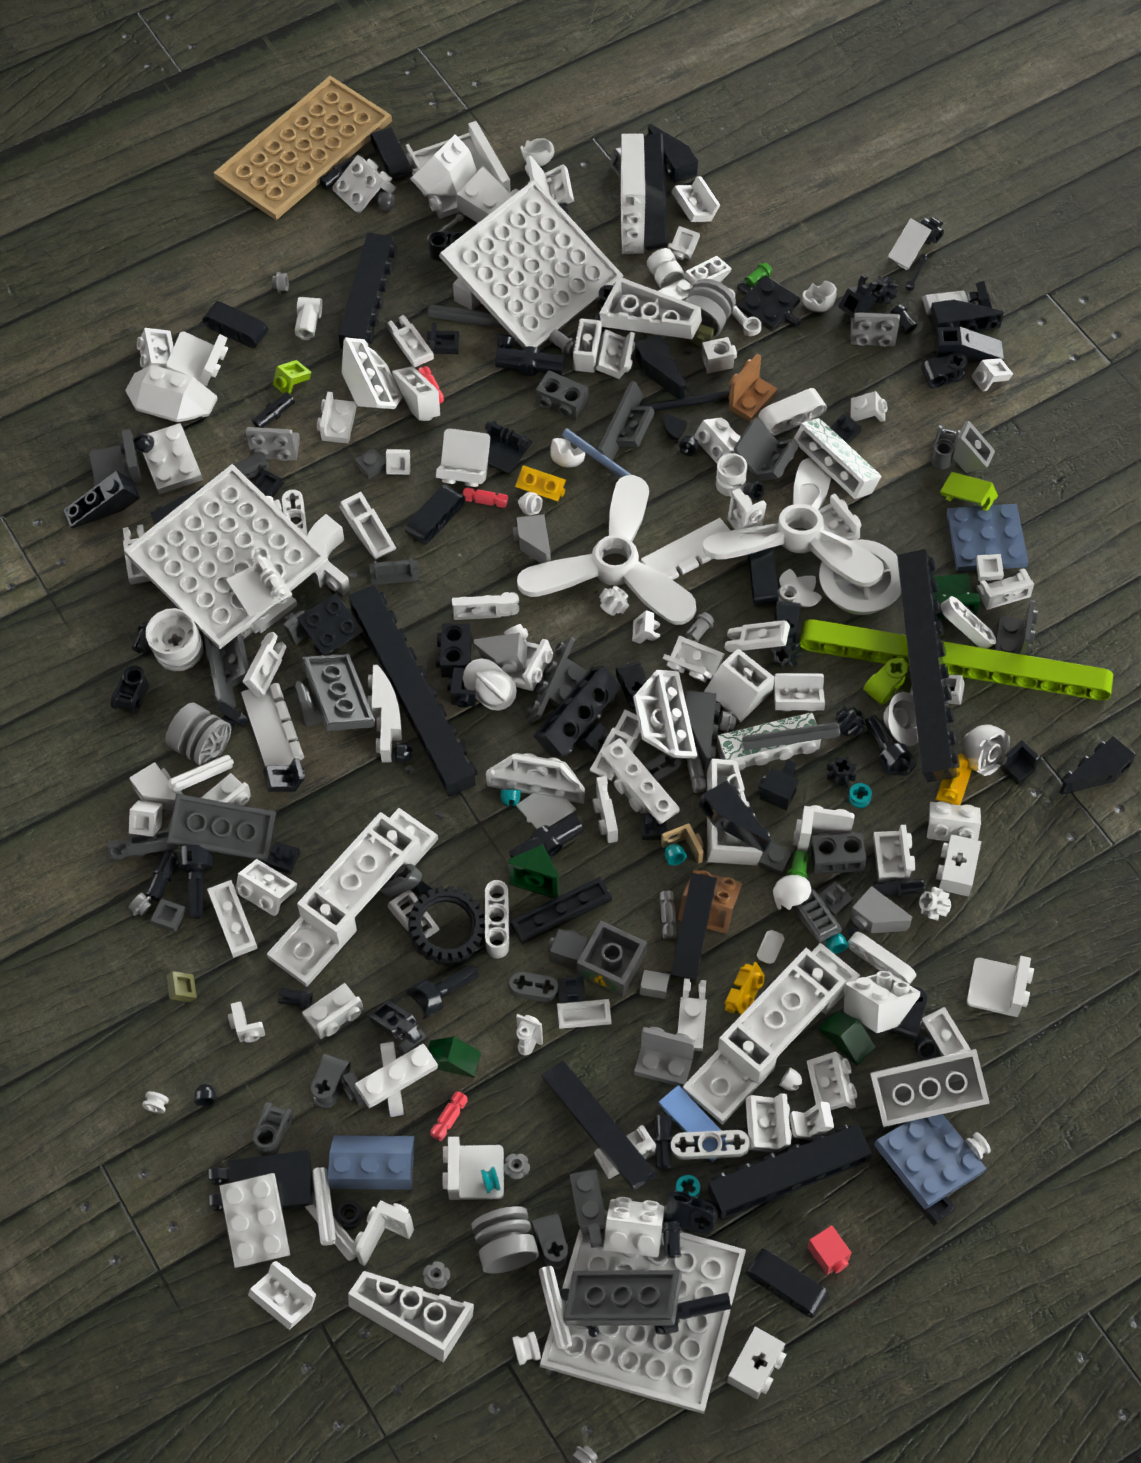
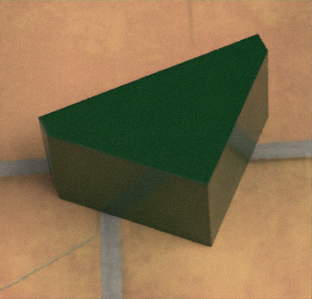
[819,1011,875,1066]
[428,1037,481,1078]

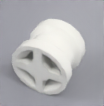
[512,1331,541,1365]

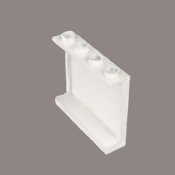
[405,121,511,219]

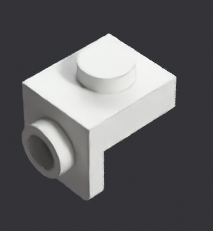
[668,226,700,260]
[851,391,888,422]
[228,1001,265,1042]
[789,1101,834,1140]

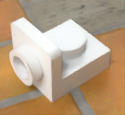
[972,358,1013,391]

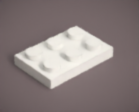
[142,423,203,494]
[220,1173,290,1268]

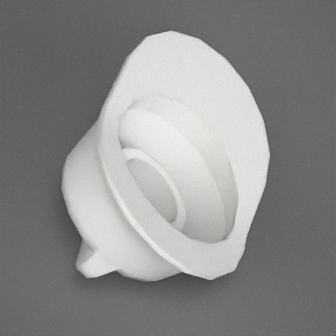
[463,658,517,711]
[883,692,918,746]

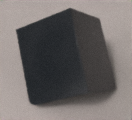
[1000,741,1040,785]

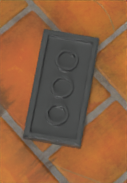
[302,654,375,731]
[166,793,276,862]
[563,1270,682,1326]

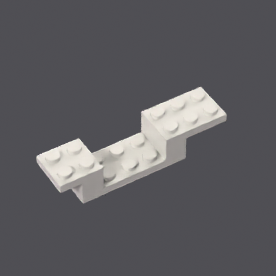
[267,808,438,987]
[682,943,860,1125]

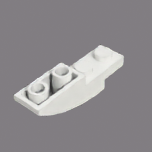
[659,256,732,301]
[367,665,402,762]

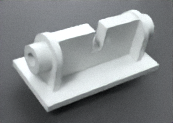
[516,1014,543,1055]

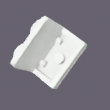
[332,155,396,213]
[525,155,574,204]
[166,332,228,386]
[436,428,490,487]
[663,636,725,683]
[793,805,855,856]
[967,956,1034,1017]
[443,1137,504,1200]
[603,1197,665,1257]
[354,1200,414,1266]

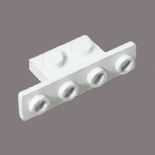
[601,739,679,824]

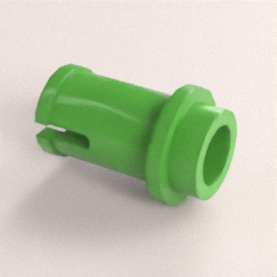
[744,263,772,287]
[787,850,810,879]

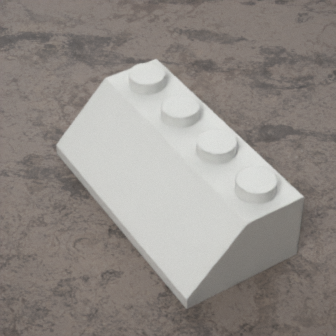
[871,1049,990,1127]

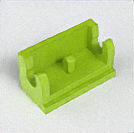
[940,472,998,511]

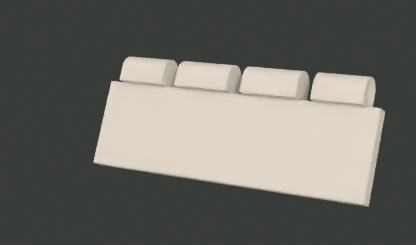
[641,518,731,580]
[241,683,304,767]

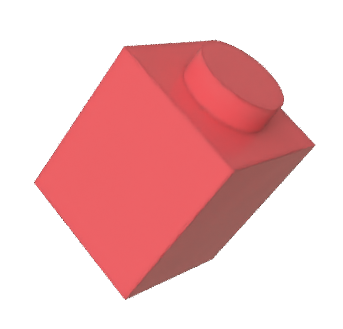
[807,1226,852,1275]

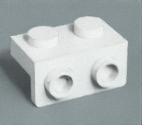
[672,176,720,222]
[595,329,635,379]
[694,417,741,464]
[819,494,861,541]
[508,639,553,691]
[774,673,825,712]
[927,801,981,841]
[873,825,915,881]
[745,1093,792,1153]
[248,1261,316,1330]

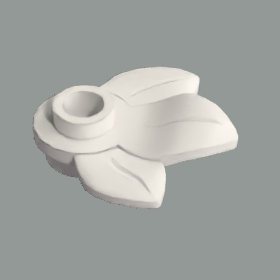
[778,569,822,607]

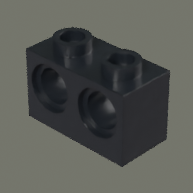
[436,623,472,677]

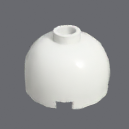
[962,725,1010,776]

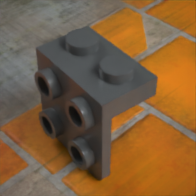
[734,418,799,482]

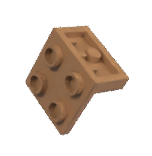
[728,354,778,422]
[678,870,742,934]

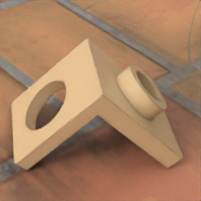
[661,823,704,864]

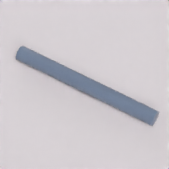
[562,429,632,478]

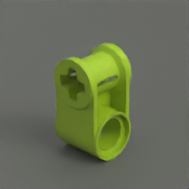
[863,658,908,705]

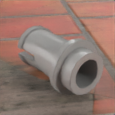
[549,329,576,355]
[685,612,714,643]

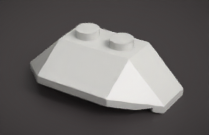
[410,135,477,196]
[342,338,402,409]
[125,365,218,422]
[633,670,697,759]
[486,753,585,804]

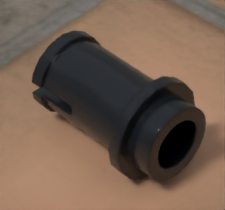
[891,305,917,334]
[132,622,149,654]
[278,987,313,1010]
[661,1222,683,1259]

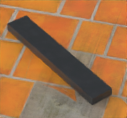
[644,132,668,251]
[541,1060,656,1191]

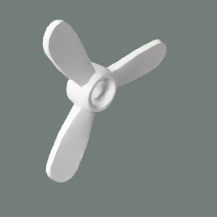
[703,458,884,587]
[517,475,696,625]

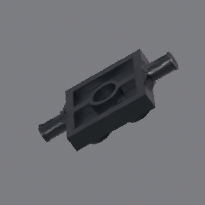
[737,275,802,332]

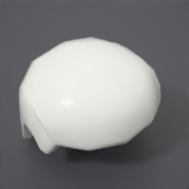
[521,138,555,167]
[802,281,837,312]
[550,438,585,468]
[773,875,811,910]

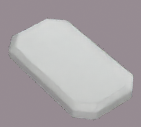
[757,930,785,964]

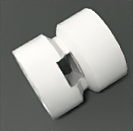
[647,248,685,289]
[716,453,747,497]

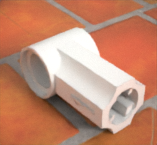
[295,297,322,340]

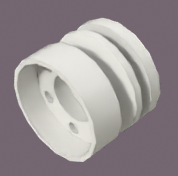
[146,608,204,671]

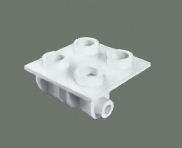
[226,555,292,618]

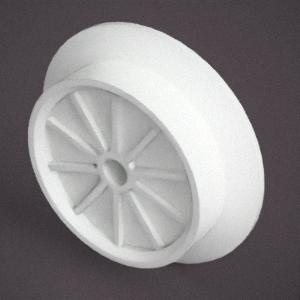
[819,540,901,615]

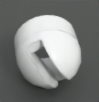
[779,1068,802,1091]

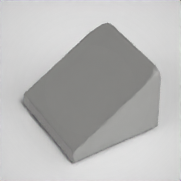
[640,970,670,999]

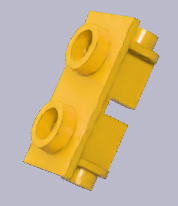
[515,465,566,501]
[936,754,972,805]
[724,962,765,1016]

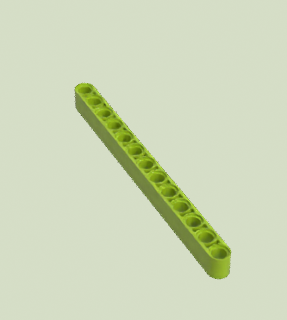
[799,619,1113,700]

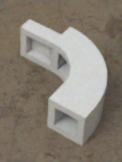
[307,514,350,596]

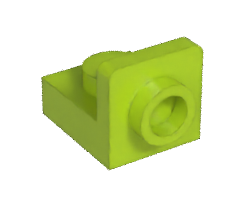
[273,360,311,395]

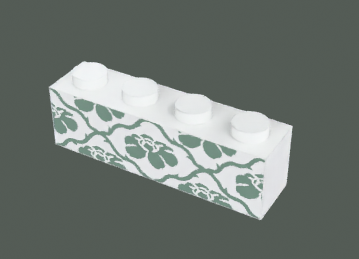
[794,418,882,499]
[717,712,821,771]

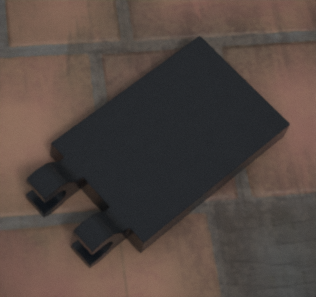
[209,1150,313,1211]

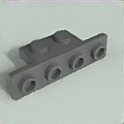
[598,381,655,461]
[202,632,249,708]
[526,637,586,723]

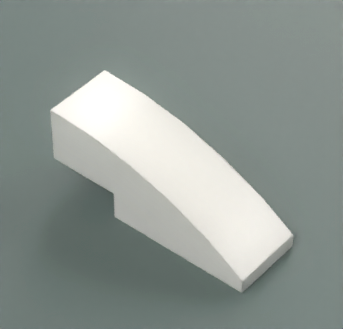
[339,492,396,560]
[590,710,642,781]

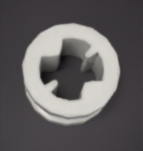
[142,1091,169,1114]
[965,1132,991,1160]

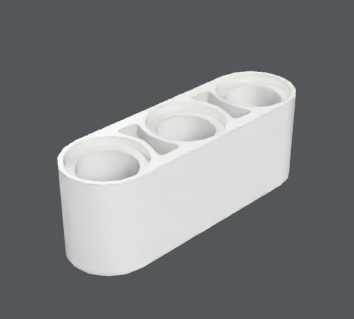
[758,388,827,435]
[485,880,509,959]

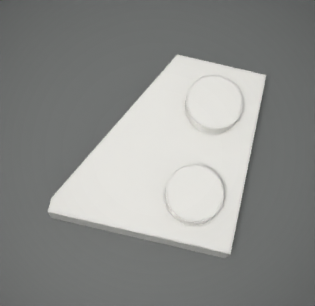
[593,776,618,843]

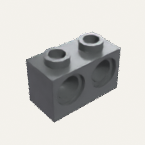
[536,370,589,420]
[810,831,866,874]

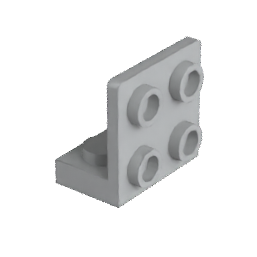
[850,313,900,347]
[246,427,300,461]
[634,1027,695,1088]

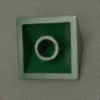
[508,844,559,899]

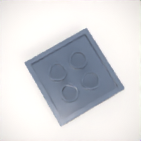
[946,504,1028,572]
[874,1114,987,1210]

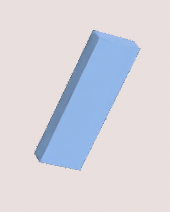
[659,1085,733,1163]

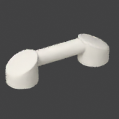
[728,288,761,336]

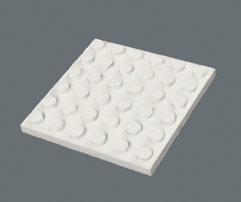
[439,179,623,348]
[124,464,328,649]
[540,1210,746,1414]

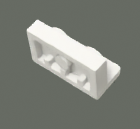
[137,328,174,371]
[317,392,357,444]
[728,488,766,530]
[201,773,251,806]
[235,859,297,916]
[302,983,364,1039]
[807,1052,857,1110]

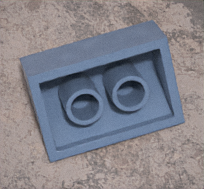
[328,1135,415,1190]

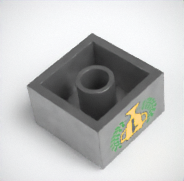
[577,921,647,997]

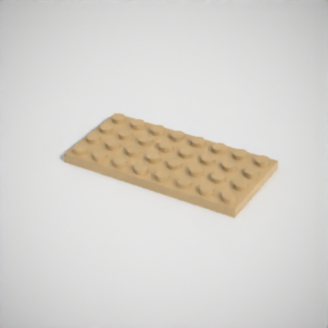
[214,76,392,220]

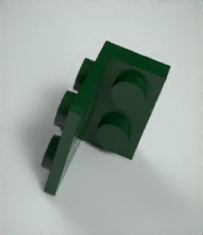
[933,574,980,619]

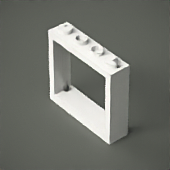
[621,134,645,254]

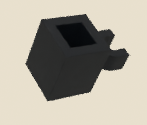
[838,275,878,318]
[758,760,799,811]

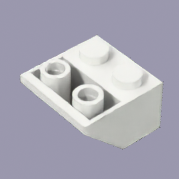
[704,649,775,723]
[844,971,920,1033]

